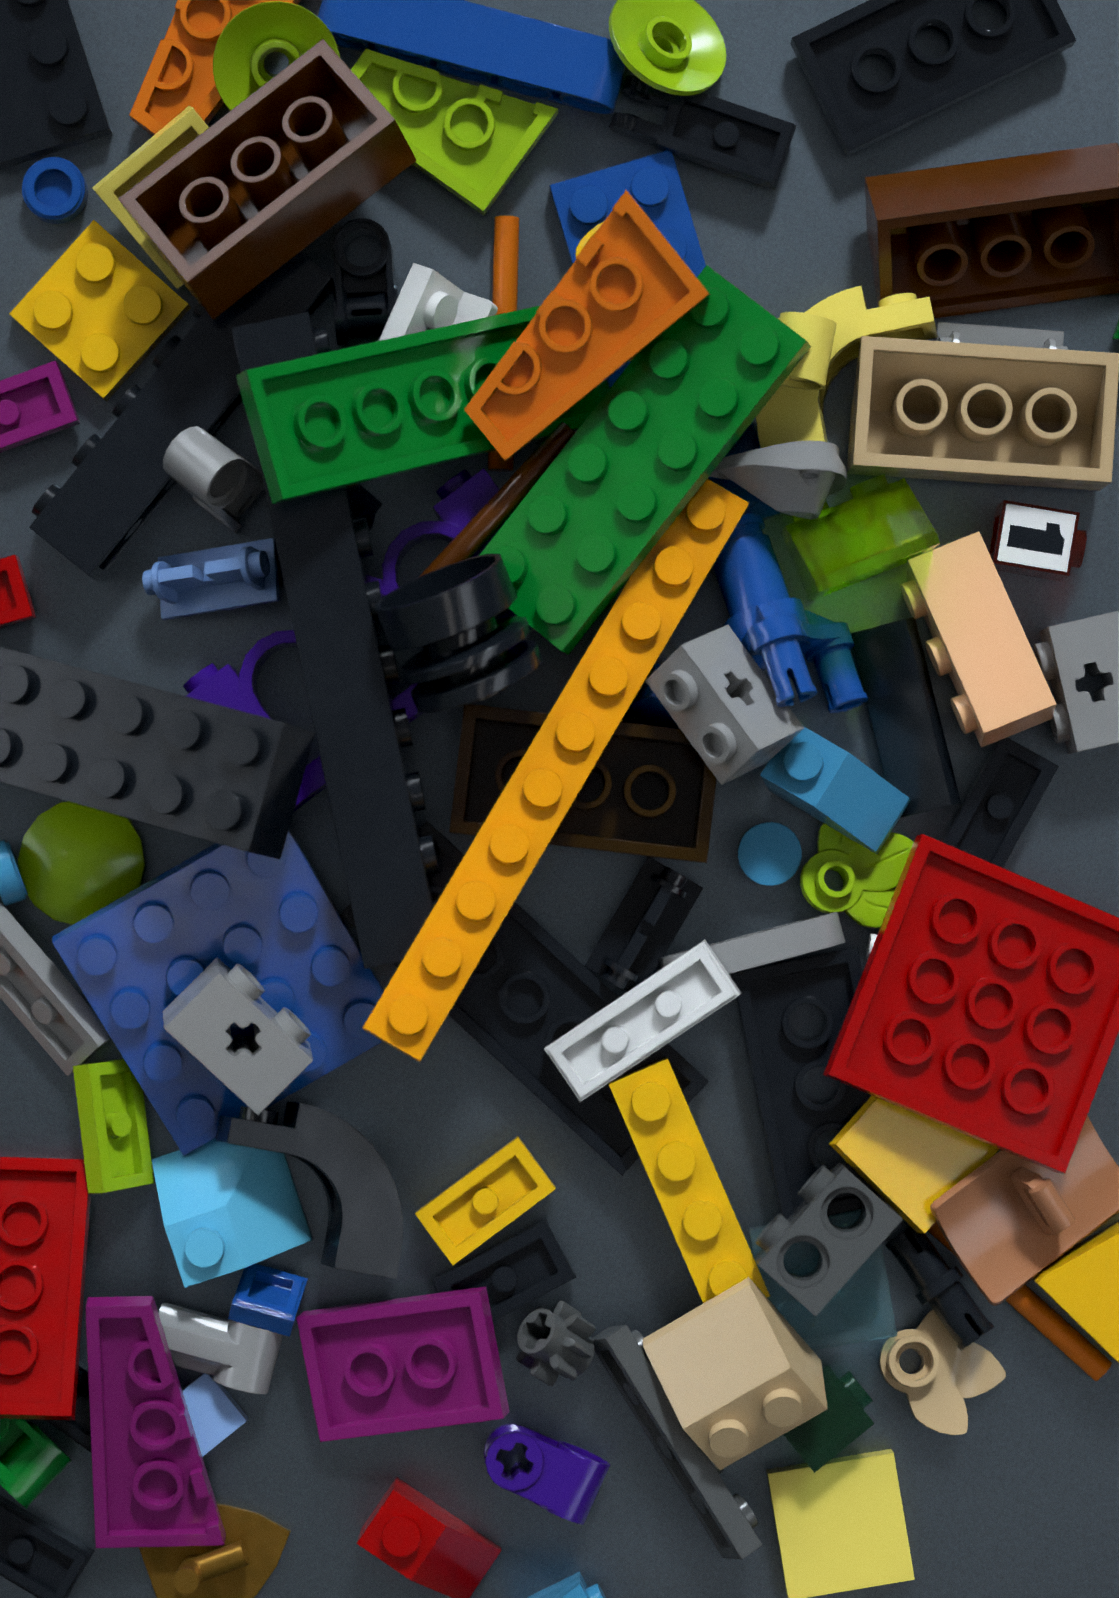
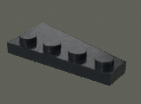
[0,0,113,170]

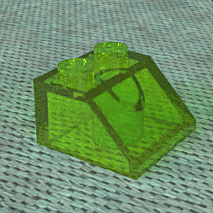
[781,474,940,602]

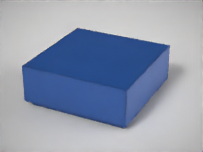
[228,1264,308,1337]

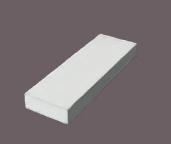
[544,940,741,1102]

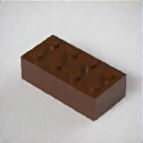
[118,39,417,320]

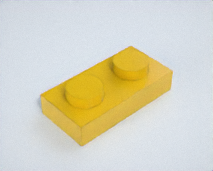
[415,1136,556,1265]

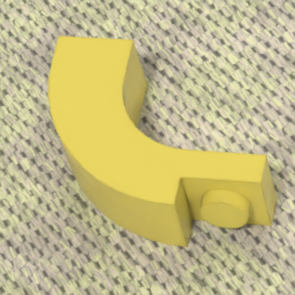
[756,285,938,448]

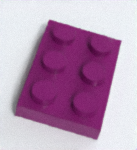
[296,1286,510,1442]

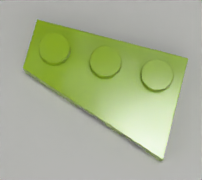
[351,49,558,216]

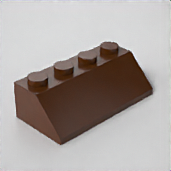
[865,143,1119,318]

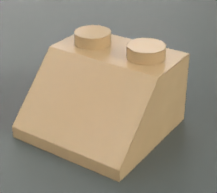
[643,1277,828,1470]

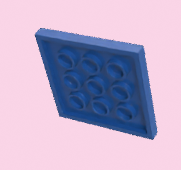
[52,830,385,1156]

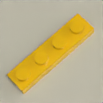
[608,1057,770,1303]

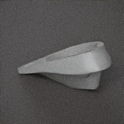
[710,440,847,520]

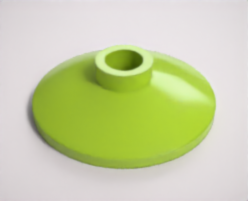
[609,0,726,96]
[213,1,340,111]

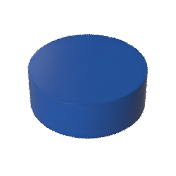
[22,157,88,224]

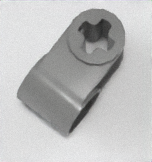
[163,426,265,534]

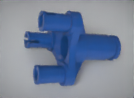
[713,513,868,714]

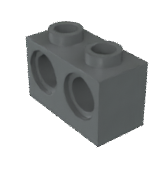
[754,1162,903,1317]

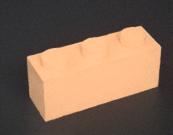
[900,531,1056,748]

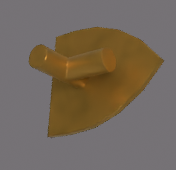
[139,1504,291,1598]

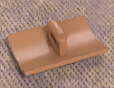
[930,1115,1119,1306]

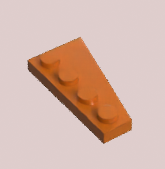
[129,0,301,136]
[464,190,710,461]

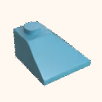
[151,1138,313,1288]

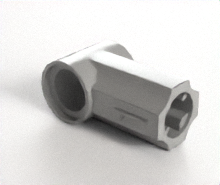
[159,1302,283,1394]

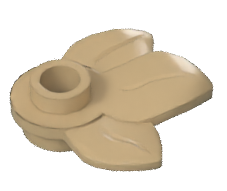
[879,1310,1006,1435]

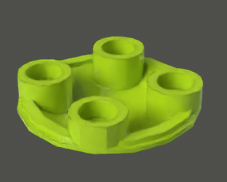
[18,801,145,925]

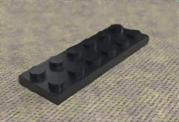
[340,821,709,1175]

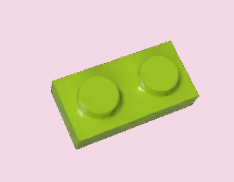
[73,1058,154,1194]

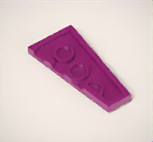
[85,1296,226,1548]

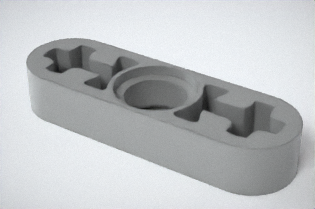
[658,912,845,974]

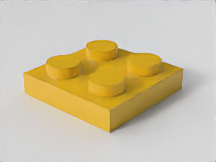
[9,220,191,402]

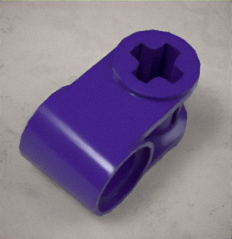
[483,1423,611,1525]

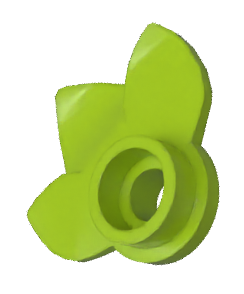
[800,823,914,928]

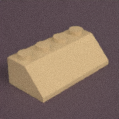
[847,336,1119,491]

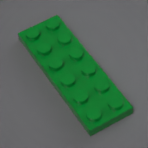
[479,265,811,655]
[236,305,609,504]

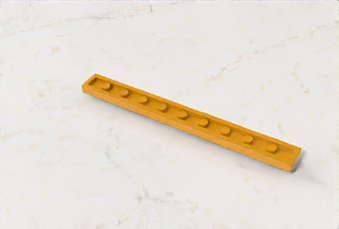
[363,479,749,1063]

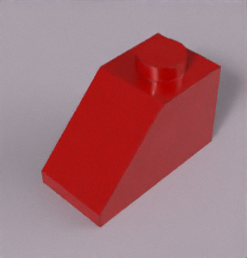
[357,1477,502,1598]

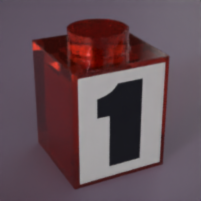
[988,500,1087,581]

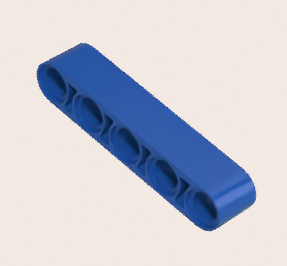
[318,0,626,114]

